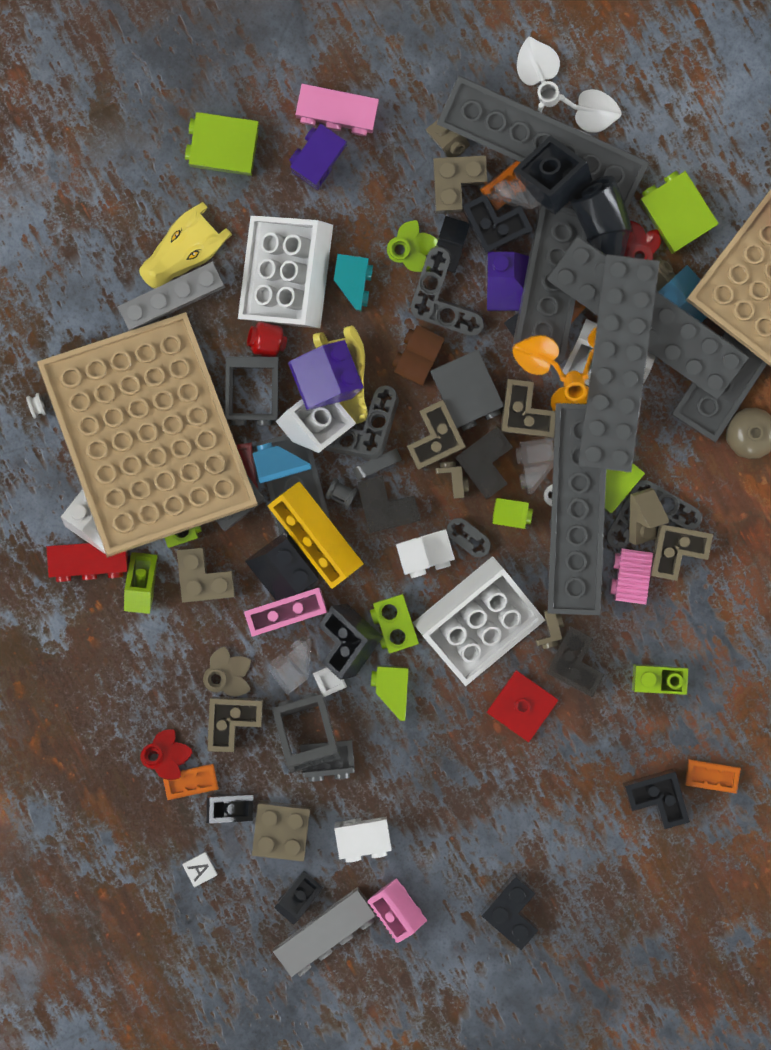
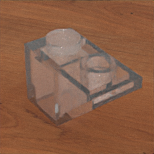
[487,175,540,210]
[515,438,554,494]
[268,637,313,695]

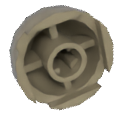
[726,407,771,459]

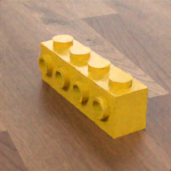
[268,481,364,589]

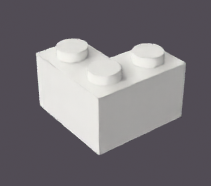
[396,529,455,578]
[334,817,392,862]

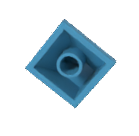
[658,265,707,322]
[252,442,312,483]

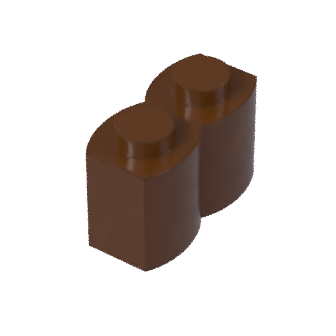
[392,325,445,387]

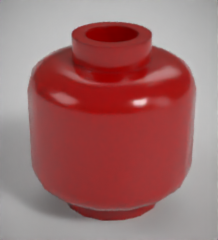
[247,321,287,357]

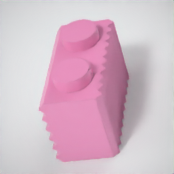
[610,548,653,604]
[367,878,427,943]

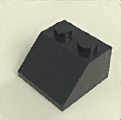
[513,136,592,215]
[245,531,319,601]

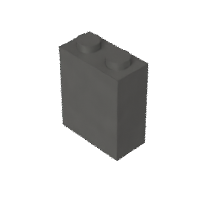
[430,349,504,431]

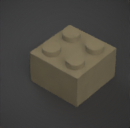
[252,800,311,862]

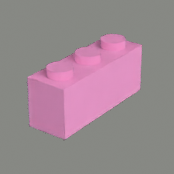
[295,84,379,136]
[244,588,328,637]

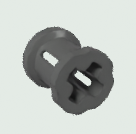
[325,478,358,510]

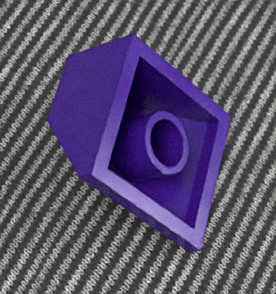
[487,252,529,311]

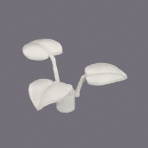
[517,37,622,133]

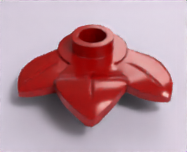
[624,221,661,260]
[140,729,193,780]

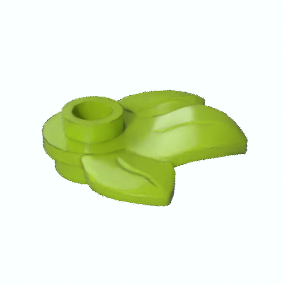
[387,220,438,272]

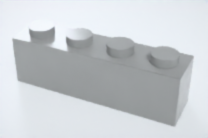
[118,262,225,331]
[273,887,376,977]

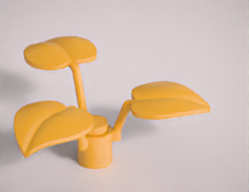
[513,327,597,411]

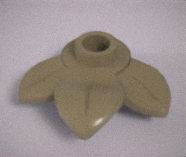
[203,647,251,697]

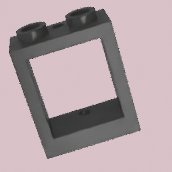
[225,357,279,426]
[272,693,341,773]

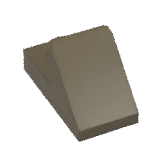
[629,488,669,545]

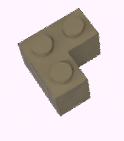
[433,155,487,214]
[500,379,555,438]
[407,400,465,470]
[650,525,713,581]
[177,547,236,603]
[207,697,264,752]

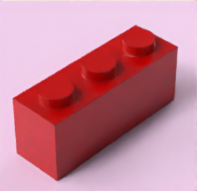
[46,543,129,582]

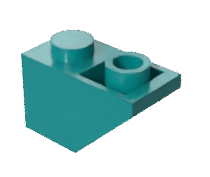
[334,254,373,312]

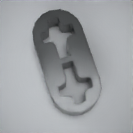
[352,448,402,480]
[446,518,490,558]

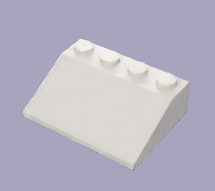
[238,216,333,328]
[413,556,545,686]

